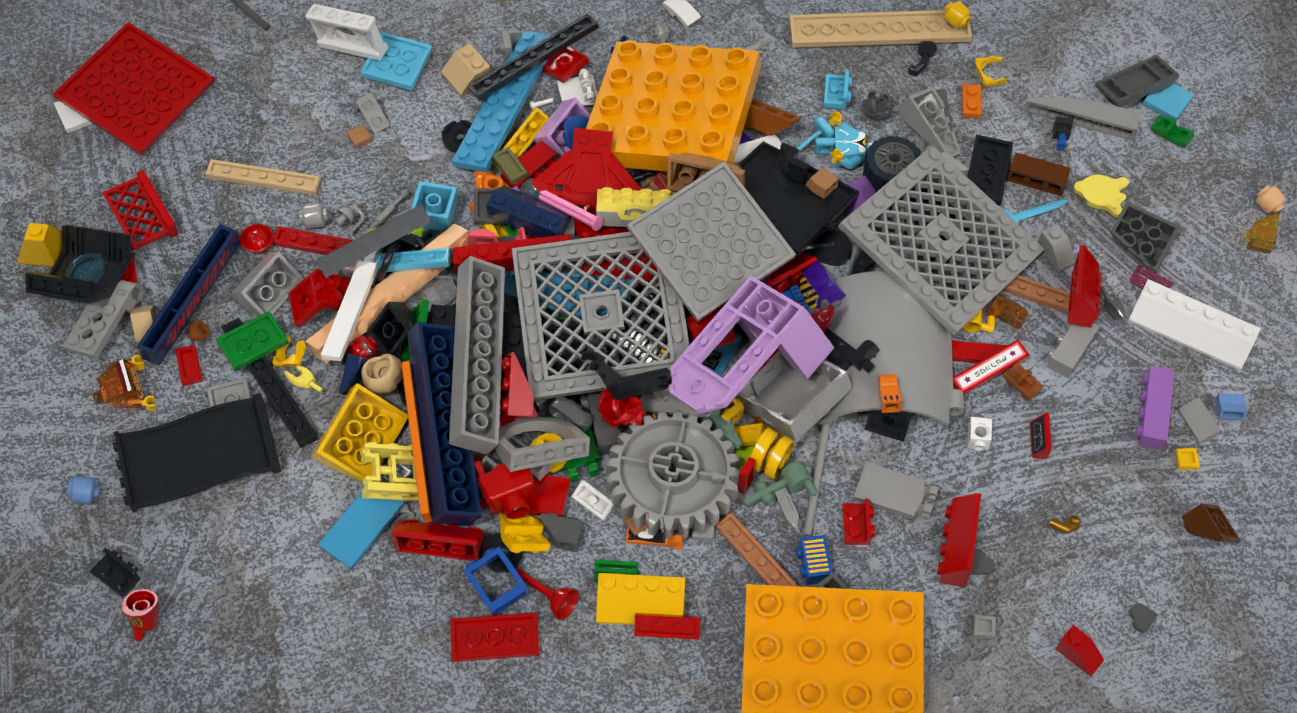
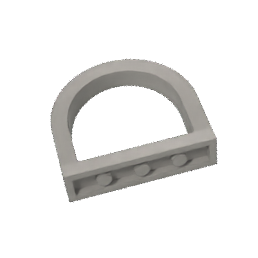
[495,417,590,472]

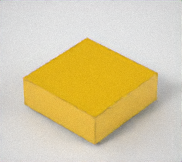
[1174,448,1200,470]

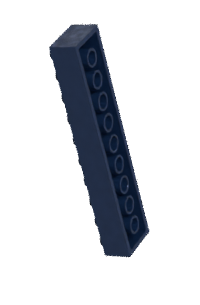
[407,322,482,526]

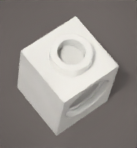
[967,417,992,451]

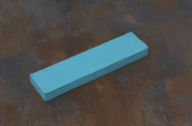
[375,248,453,272]

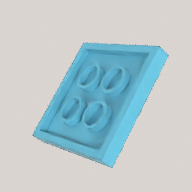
[360,32,433,91]

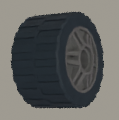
[863,136,921,192]

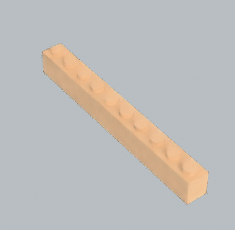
[306,223,469,364]

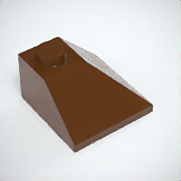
[1182,503,1241,543]

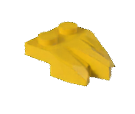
[498,513,550,553]

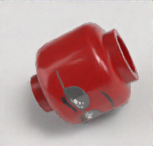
[347,336,377,359]

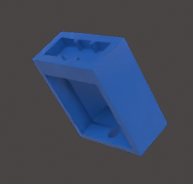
[463,546,530,615]

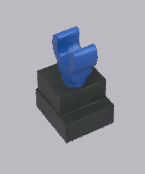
[1052,116,1073,150]

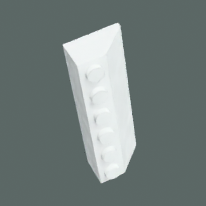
[1128,279,1261,371]

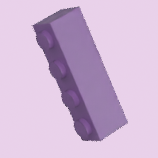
[1136,366,1175,450]

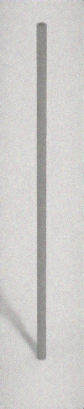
[803,242,859,537]

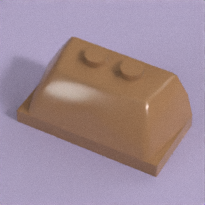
[667,153,745,191]

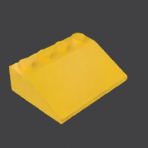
[311,383,408,482]

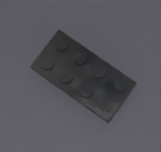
[967,134,1013,206]

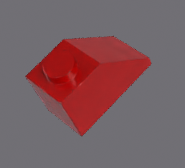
[1056,625,1104,677]

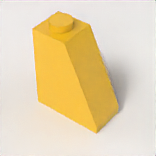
[17,223,62,267]

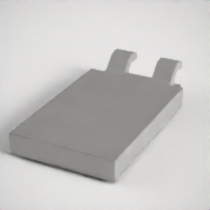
[853,462,939,519]

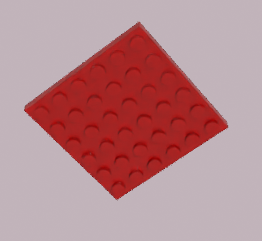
[53,22,215,155]

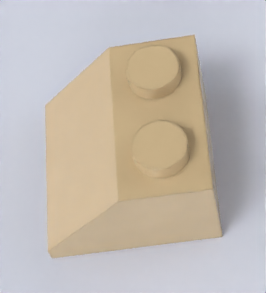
[441,43,491,97]

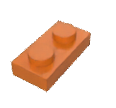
[962,84,982,119]

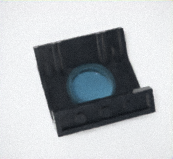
[25,224,136,303]

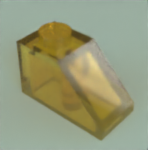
[1245,212,1280,254]

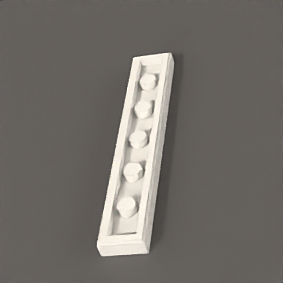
[321,261,379,361]

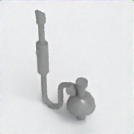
[335,189,410,240]

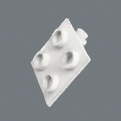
[557,69,598,106]

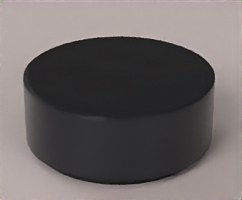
[918,41,937,58]

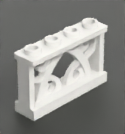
[305,4,388,61]

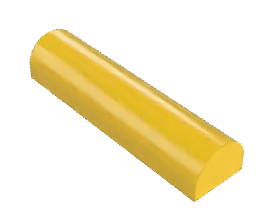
[493,107,549,171]

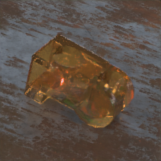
[986,294,1029,329]

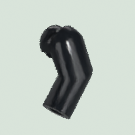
[908,55,930,77]

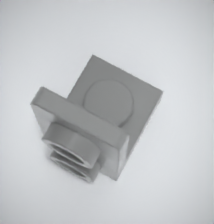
[352,92,390,134]

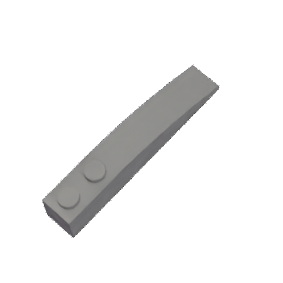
[1024,97,1141,141]

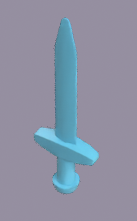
[1002,200,1068,224]

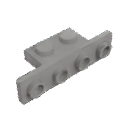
[640,383,712,417]

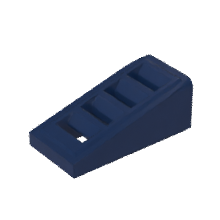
[339,354,370,395]

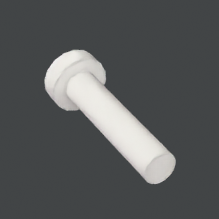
[529,98,553,110]

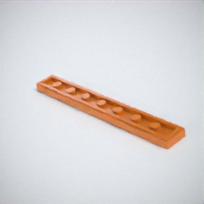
[401,361,432,522]

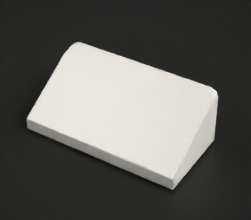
[571,479,617,521]

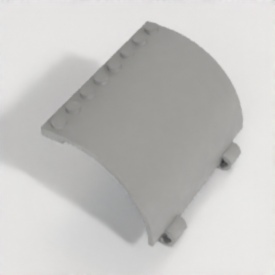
[818,271,964,426]

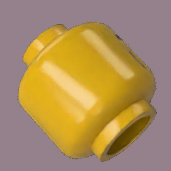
[944,1,971,28]

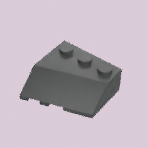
[1110,202,1180,274]

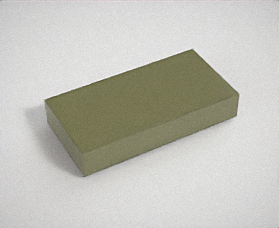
[492,147,528,185]

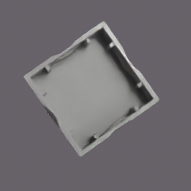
[736,351,853,442]

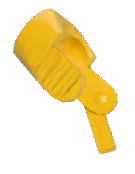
[974,55,1007,87]
[272,336,306,367]

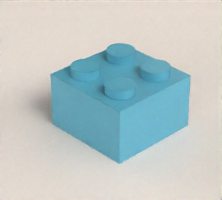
[411,181,459,231]

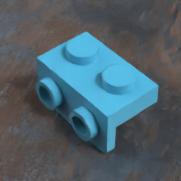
[823,69,852,109]

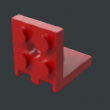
[288,268,351,327]

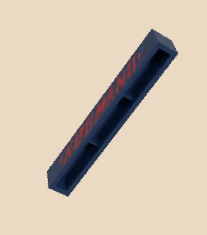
[136,224,241,366]

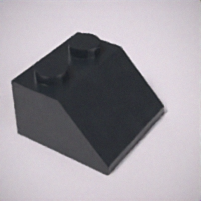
[367,302,415,355]

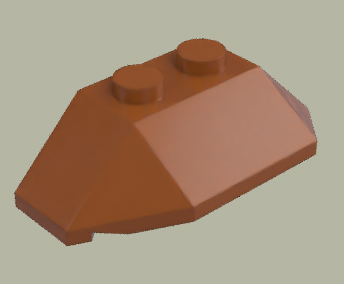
[745,98,801,136]

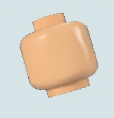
[1256,185,1286,214]

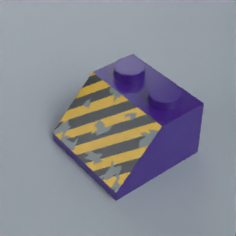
[799,260,846,309]

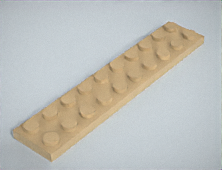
[789,10,972,48]

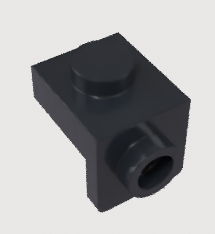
[409,229,440,251]

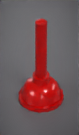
[516,569,579,620]

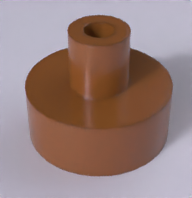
[188,320,210,342]

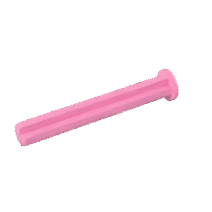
[538,190,604,231]

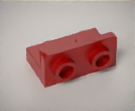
[842,499,875,545]

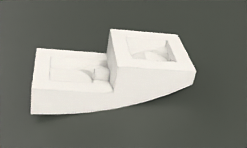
[662,0,701,28]

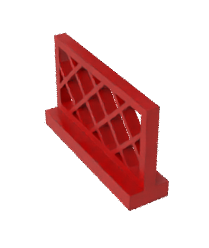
[102,170,179,250]

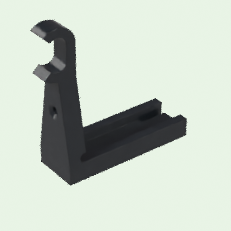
[581,351,671,400]

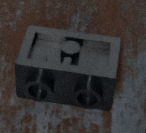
[90,548,141,598]

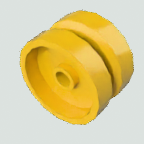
[750,427,795,481]

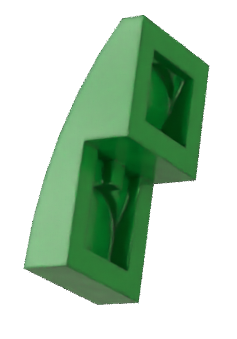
[1151,115,1194,148]

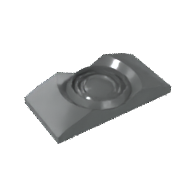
[1095,55,1179,106]

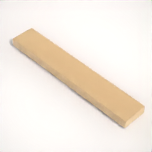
[205,159,321,195]

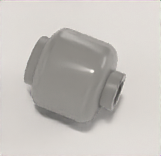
[299,203,329,229]

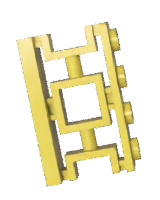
[360,442,419,501]

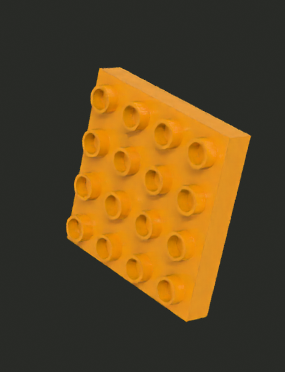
[586,40,761,171]
[742,584,924,713]

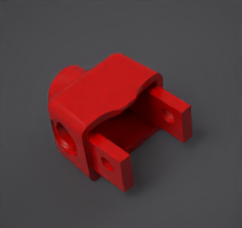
[474,447,537,519]

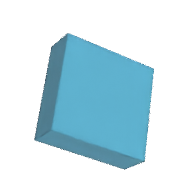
[814,138,835,155]

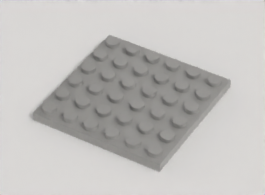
[627,161,796,322]

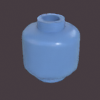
[67,476,100,505]

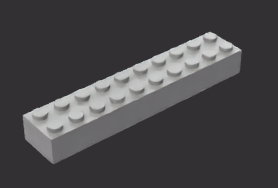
[449,256,505,455]

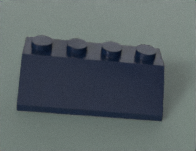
[486,186,573,238]

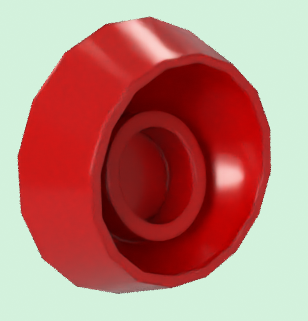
[240,224,273,254]

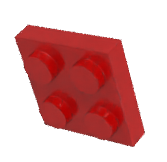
[542,47,589,83]

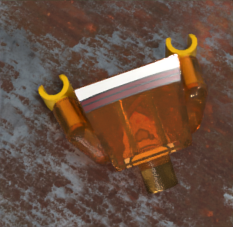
[93,355,156,411]

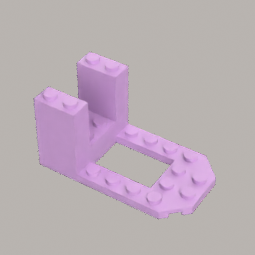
[669,275,834,414]

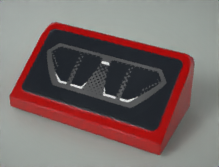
[1030,413,1052,459]

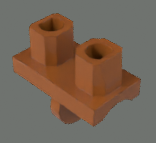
[1002,362,1044,401]

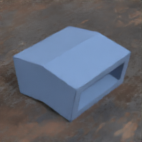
[1215,393,1247,420]

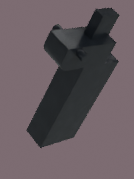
[824,328,880,373]

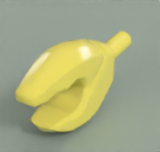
[284,366,323,393]

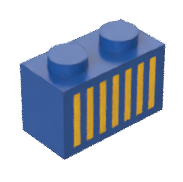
[796,535,832,585]

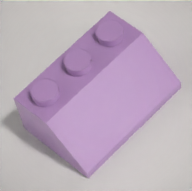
[533,98,591,159]

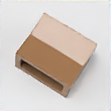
[806,167,839,199]

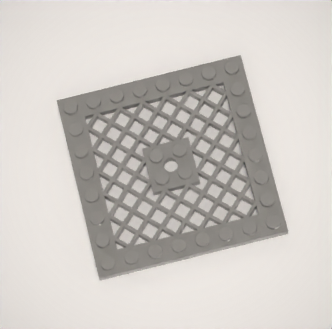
[838,145,1045,335]
[512,232,689,400]

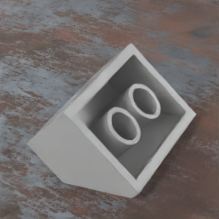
[231,251,304,317]

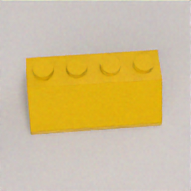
[596,573,685,625]

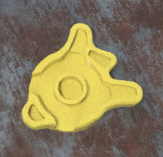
[1073,175,1129,218]

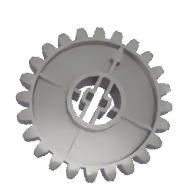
[606,410,740,539]

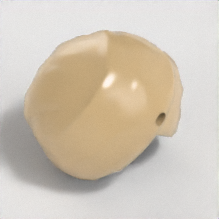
[361,354,403,394]

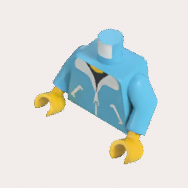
[829,111,872,169]

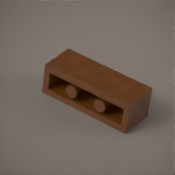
[1007,152,1071,196]

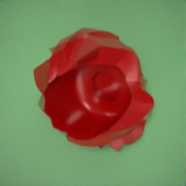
[596,388,646,429]

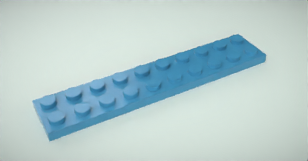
[452,30,551,173]

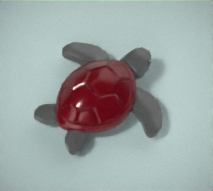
[808,299,842,333]

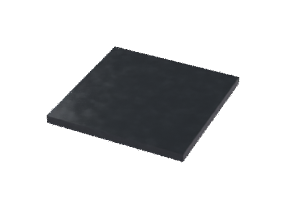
[737,141,859,257]

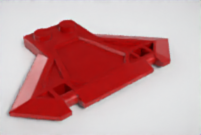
[531,128,641,207]

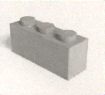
[1047,322,1100,379]

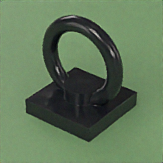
[375,223,417,283]
[865,410,916,442]

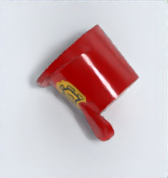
[121,589,159,641]

